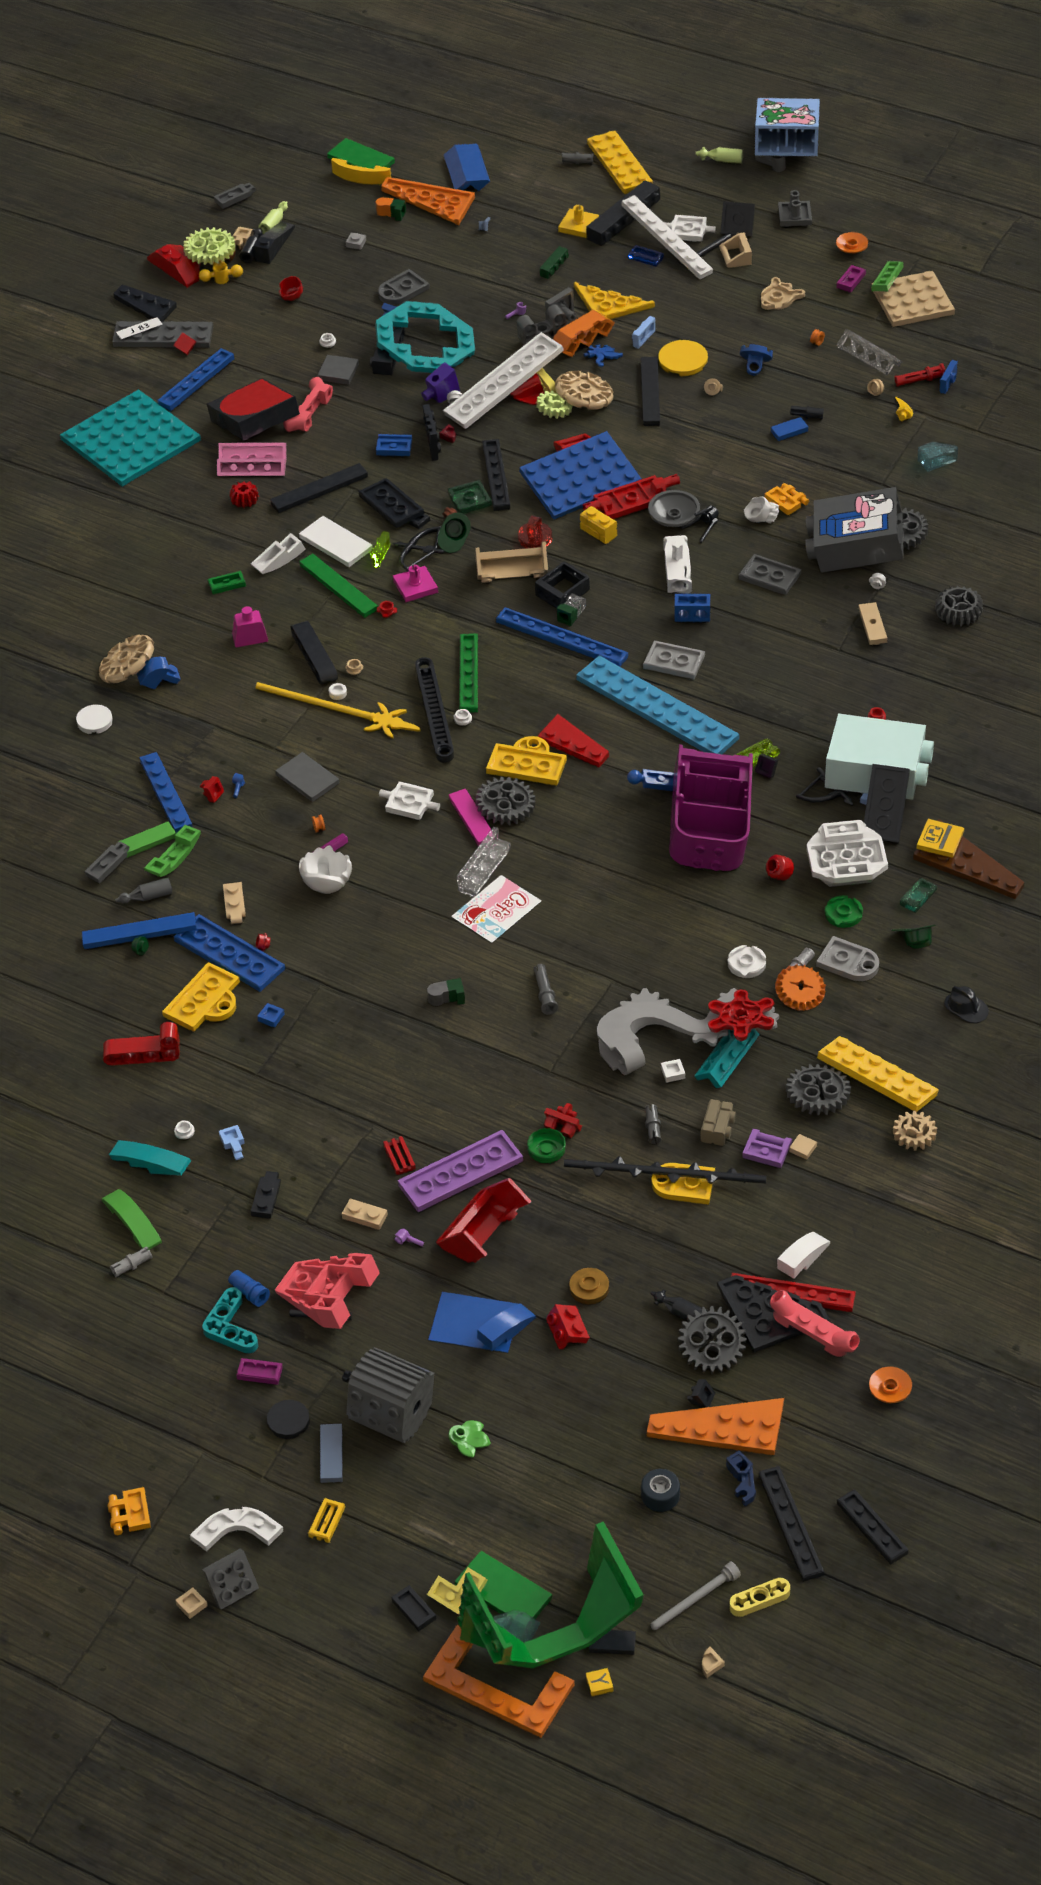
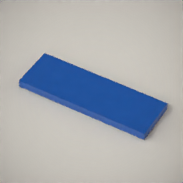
[174,914,285,992]

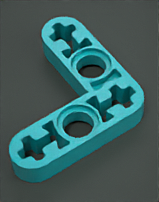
[203,1287,258,1353]

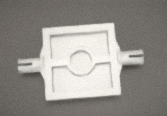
[663,215,716,242]
[379,782,440,820]

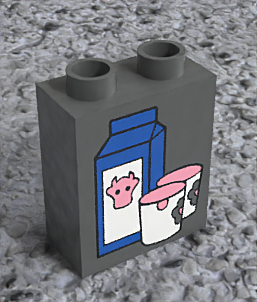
[806,487,904,573]

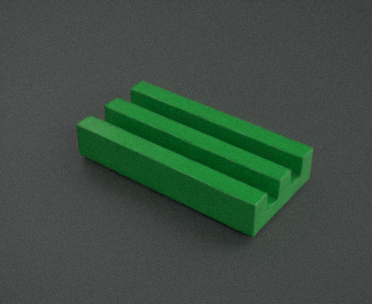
[207,571,246,595]

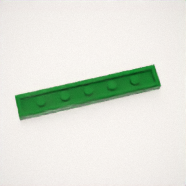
[299,554,378,618]
[459,634,478,713]

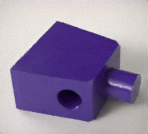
[421,362,460,403]

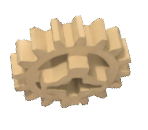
[893,1111,937,1151]

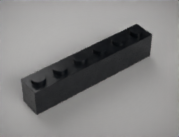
[586,180,660,246]

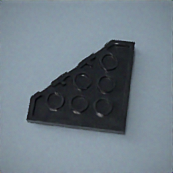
[717,1275,830,1353]

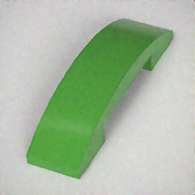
[144,825,201,877]
[102,1189,162,1251]

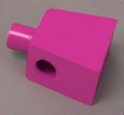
[232,606,268,648]

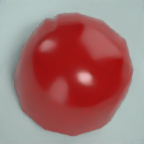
[279,276,303,301]

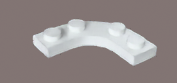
[190,1507,283,1551]

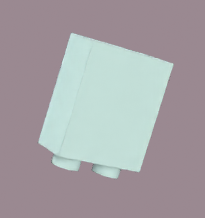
[825,714,934,800]

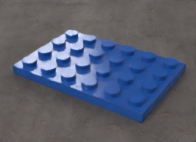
[519,431,642,520]

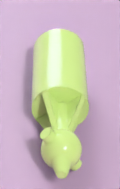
[696,147,743,164]
[259,201,288,234]

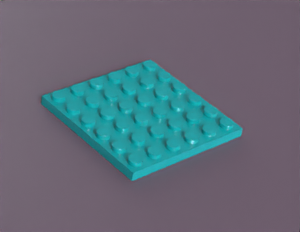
[60,389,201,486]

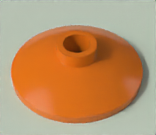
[836,232,868,253]
[869,1367,912,1403]

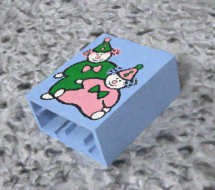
[755,98,819,156]

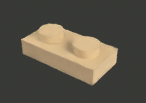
[342,1199,388,1230]

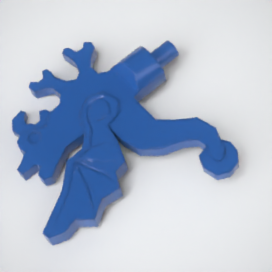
[583,344,623,367]

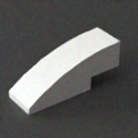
[251,533,306,574]
[777,1232,830,1278]

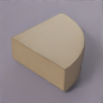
[702,1646,725,1678]

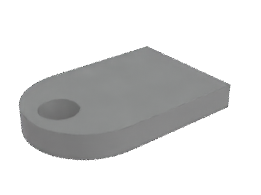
[816,936,879,981]

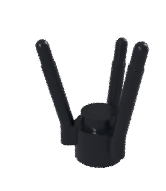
[681,505,719,543]

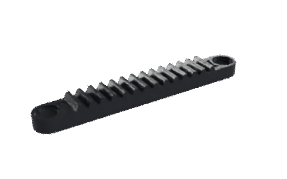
[415,657,454,763]

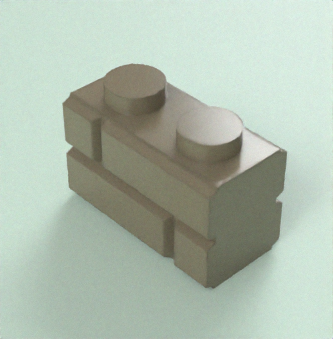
[701,1099,736,1146]

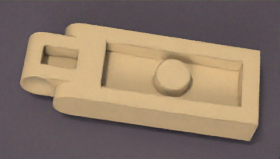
[223,882,246,924]

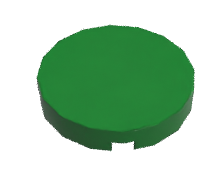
[825,895,863,928]

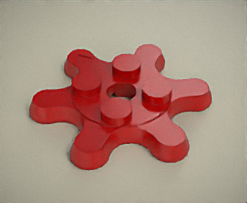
[708,989,774,1041]

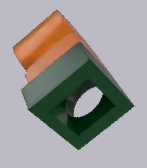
[376,197,406,221]

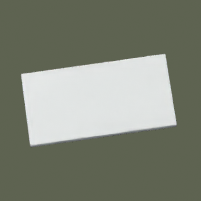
[299,516,373,567]

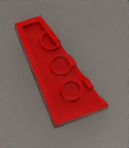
[538,714,609,767]

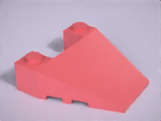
[275,1253,380,1329]

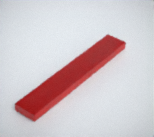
[731,1273,856,1312]

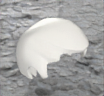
[299,846,352,894]

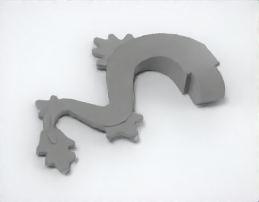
[597,988,779,1075]

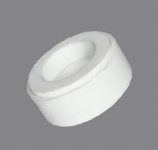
[329,683,347,700]

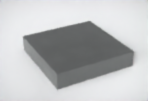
[318,355,359,385]

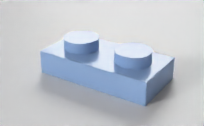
[632,316,655,349]

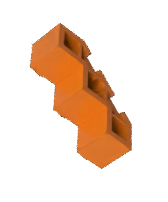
[553,310,615,357]

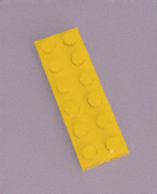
[587,131,653,194]
[817,1036,939,1112]

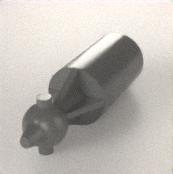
[115,878,173,904]

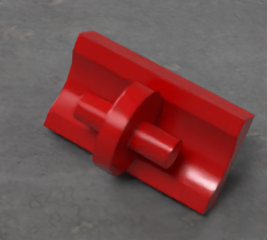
[544,1103,582,1139]

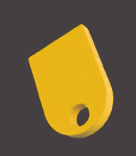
[652,1163,715,1205]

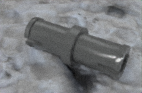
[562,152,593,165]
[645,1104,662,1144]

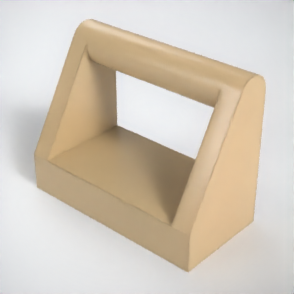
[719,233,752,268]

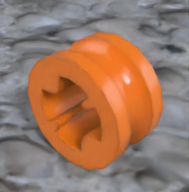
[810,329,825,346]
[312,814,325,833]

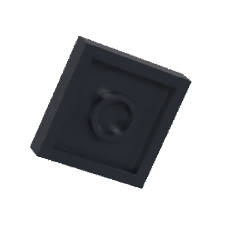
[720,201,755,236]

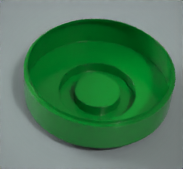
[527,1128,566,1163]

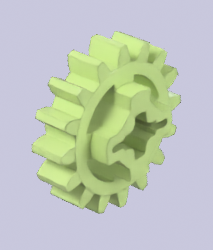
[536,390,572,419]

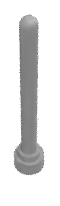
[651,1561,741,1630]

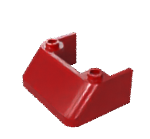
[436,1178,531,1263]

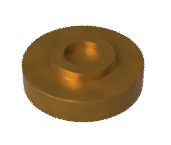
[570,1268,609,1304]

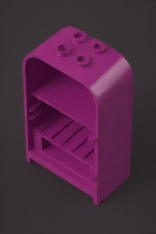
[669,744,753,871]

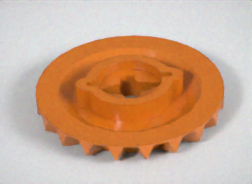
[775,964,826,1011]

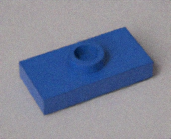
[940,360,958,394]

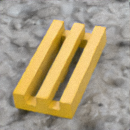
[308,1498,345,1543]

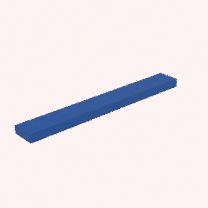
[496,607,628,667]

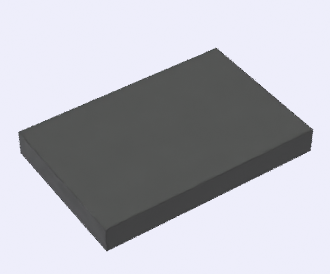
[739,554,801,595]
[275,752,340,802]

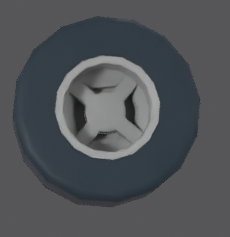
[641,1469,680,1512]

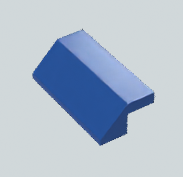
[444,144,490,191]

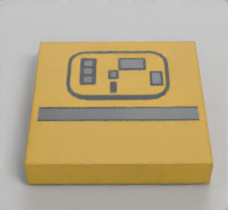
[917,819,964,858]

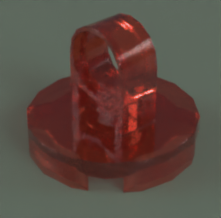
[518,515,552,548]

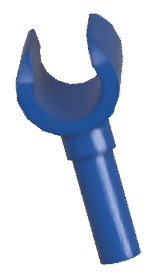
[232,773,245,798]

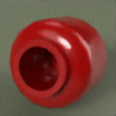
[766,854,794,881]

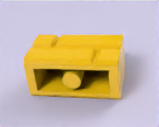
[580,506,617,544]

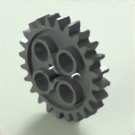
[902,508,928,550]
[475,777,535,825]
[786,1064,851,1115]
[678,1306,747,1375]

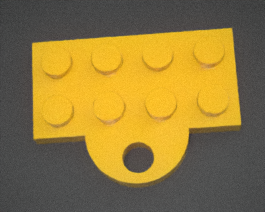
[486,736,567,786]
[162,962,240,1032]

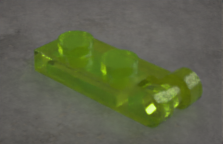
[733,738,780,767]

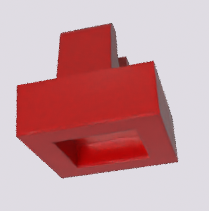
[200,776,224,803]

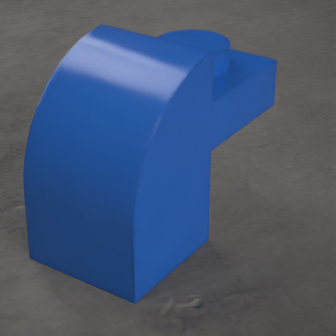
[137,657,181,689]

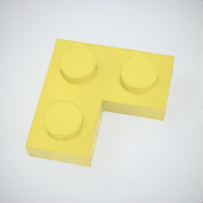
[427,1568,488,1614]

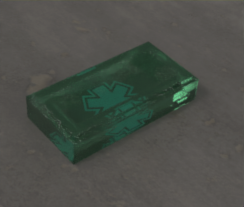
[900,878,937,913]

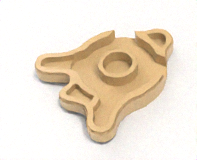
[761,277,805,310]

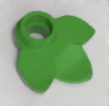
[448,1420,491,1458]

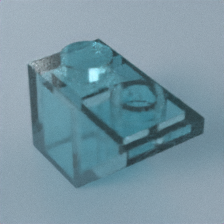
[493,1610,540,1643]

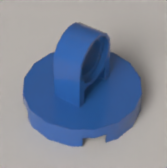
[740,344,773,376]

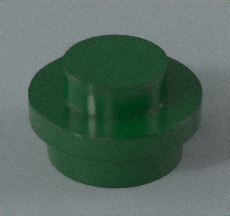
[132,936,149,955]

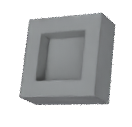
[346,233,366,250]

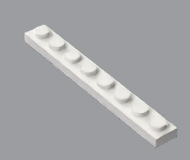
[621,195,713,279]

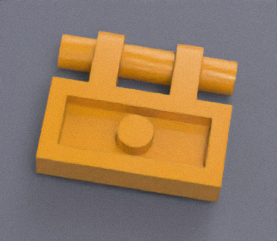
[765,483,809,515]
[107,1487,151,1535]

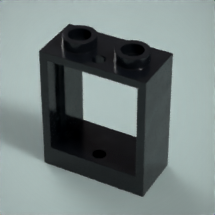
[535,561,590,609]

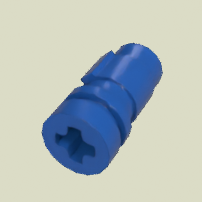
[228,1270,270,1307]

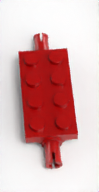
[582,474,680,519]

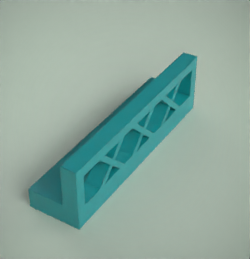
[695,1028,759,1088]

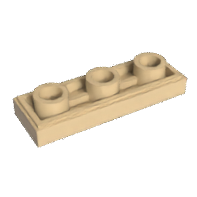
[858,602,887,645]

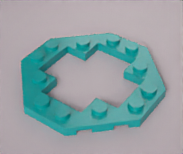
[375,301,475,373]

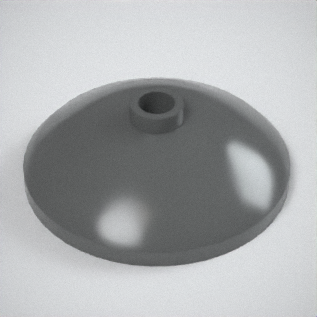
[648,490,700,527]

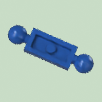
[627,769,674,791]

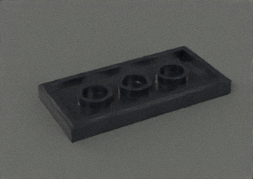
[358,478,425,528]
[864,764,910,843]

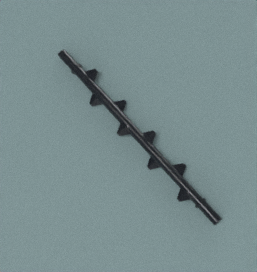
[564,1156,767,1184]

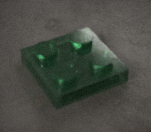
[448,480,492,514]

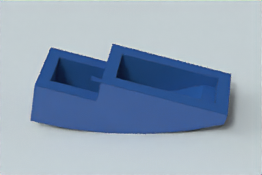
[477,1303,536,1351]

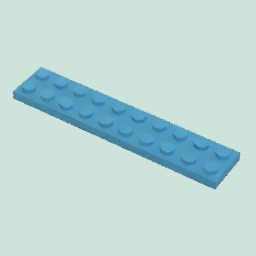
[576,655,739,754]

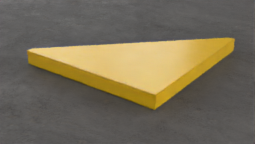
[574,282,655,319]

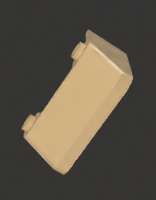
[475,542,548,583]

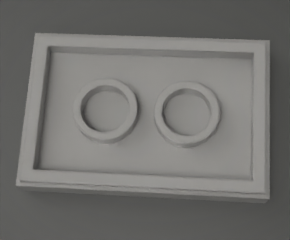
[643,641,705,679]

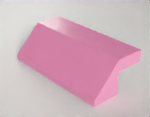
[217,443,286,476]

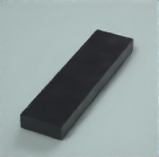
[837,1489,908,1565]

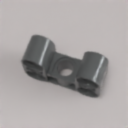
[517,304,567,345]

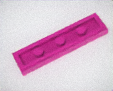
[449,789,496,847]

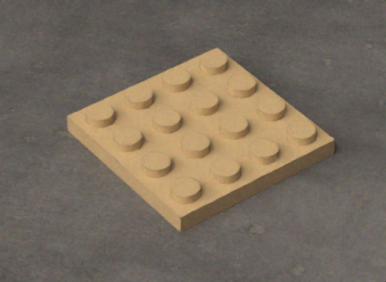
[871,271,955,327]

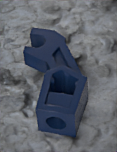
[726,1451,756,1506]

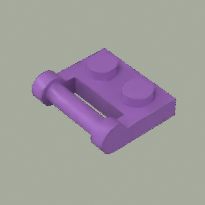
[743,1128,792,1168]

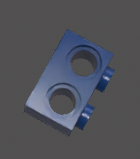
[675,594,710,622]

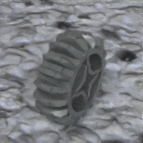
[935,585,983,626]

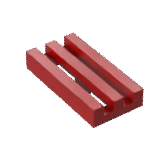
[383,1136,416,1175]

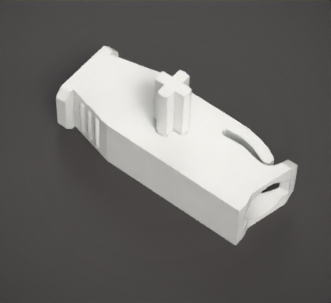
[664,536,692,594]

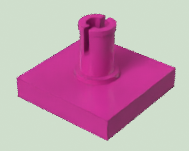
[393,565,438,602]

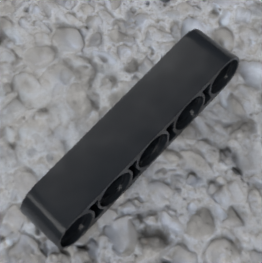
[290,620,338,685]

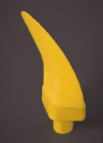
[895,397,913,421]

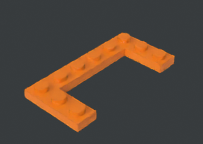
[423,1625,575,1738]

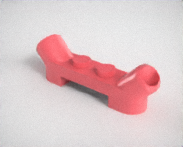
[283,377,333,432]
[769,1291,860,1357]

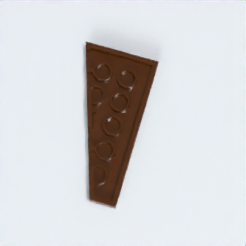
[913,819,1024,899]

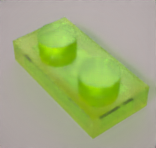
[370,531,390,567]

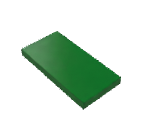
[327,138,395,169]
[455,1551,552,1629]

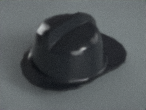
[944,986,988,1023]

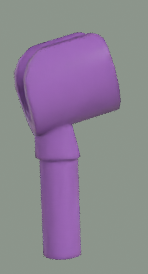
[505,302,526,319]
[395,1229,424,1247]

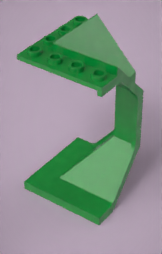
[457,1521,644,1668]

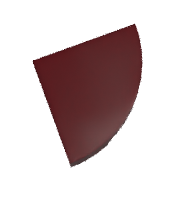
[439,424,456,443]

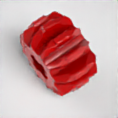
[229,481,259,508]

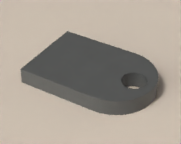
[378,269,430,305]

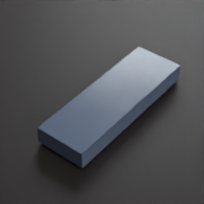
[320,1424,343,1483]

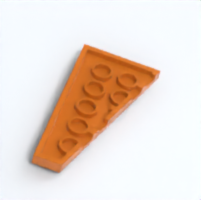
[381,177,475,225]
[647,1398,784,1455]

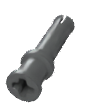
[533,964,558,1015]

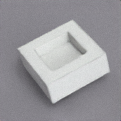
[661,1059,685,1083]

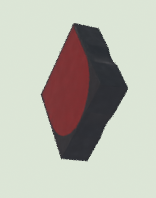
[207,378,300,440]

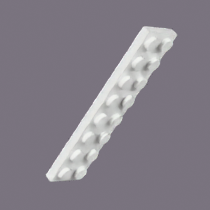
[443,332,564,429]

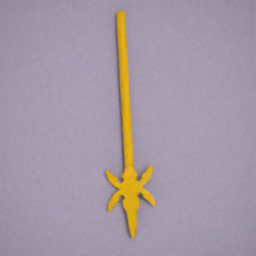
[256,682,420,739]

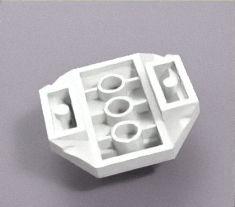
[807,820,888,887]

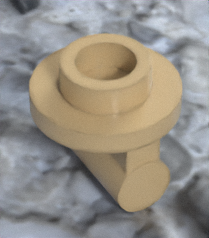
[704,378,723,395]

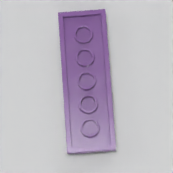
[398,1130,523,1212]

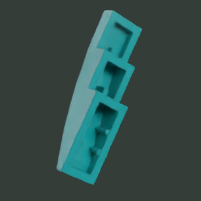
[109,1140,191,1176]

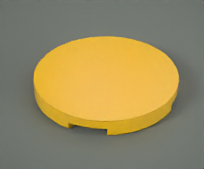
[658,340,708,376]

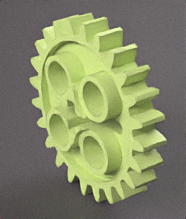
[183,227,235,265]

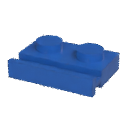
[376,434,412,456]

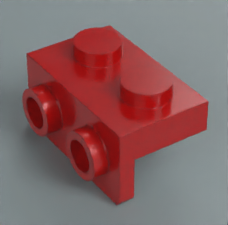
[546,1304,590,1349]

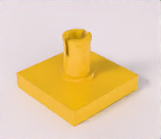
[558,205,599,238]

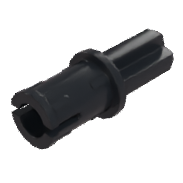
[790,405,824,419]

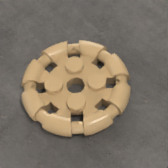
[555,371,613,410]
[99,635,154,684]

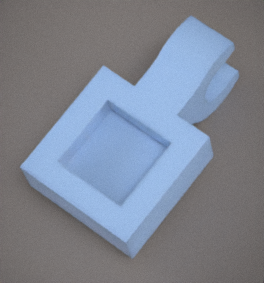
[219,1125,244,1160]

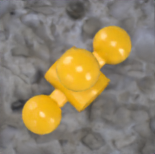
[199,260,243,284]

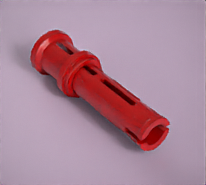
[894,363,945,386]

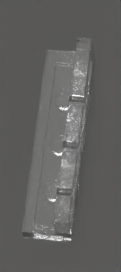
[836,329,902,375]
[457,827,511,897]

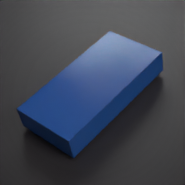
[771,417,808,441]

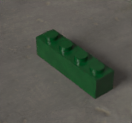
[540,246,569,279]

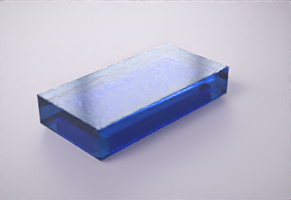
[628,245,664,267]

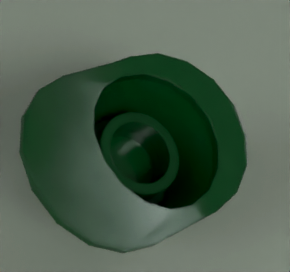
[438,512,471,553]
[891,925,936,949]

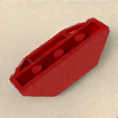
[147,244,201,287]

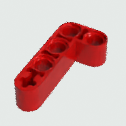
[103,1022,180,1065]

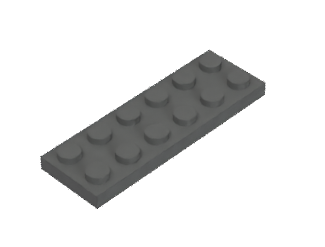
[112,321,213,348]

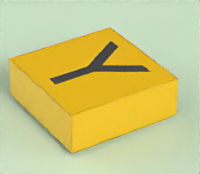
[586,1668,613,1696]

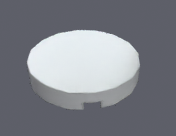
[76,705,112,734]
[728,945,766,978]

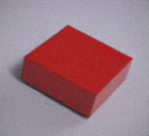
[173,332,197,356]

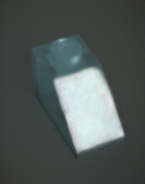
[917,442,958,472]

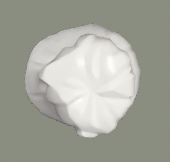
[744,496,779,523]

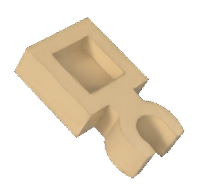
[233,227,253,250]

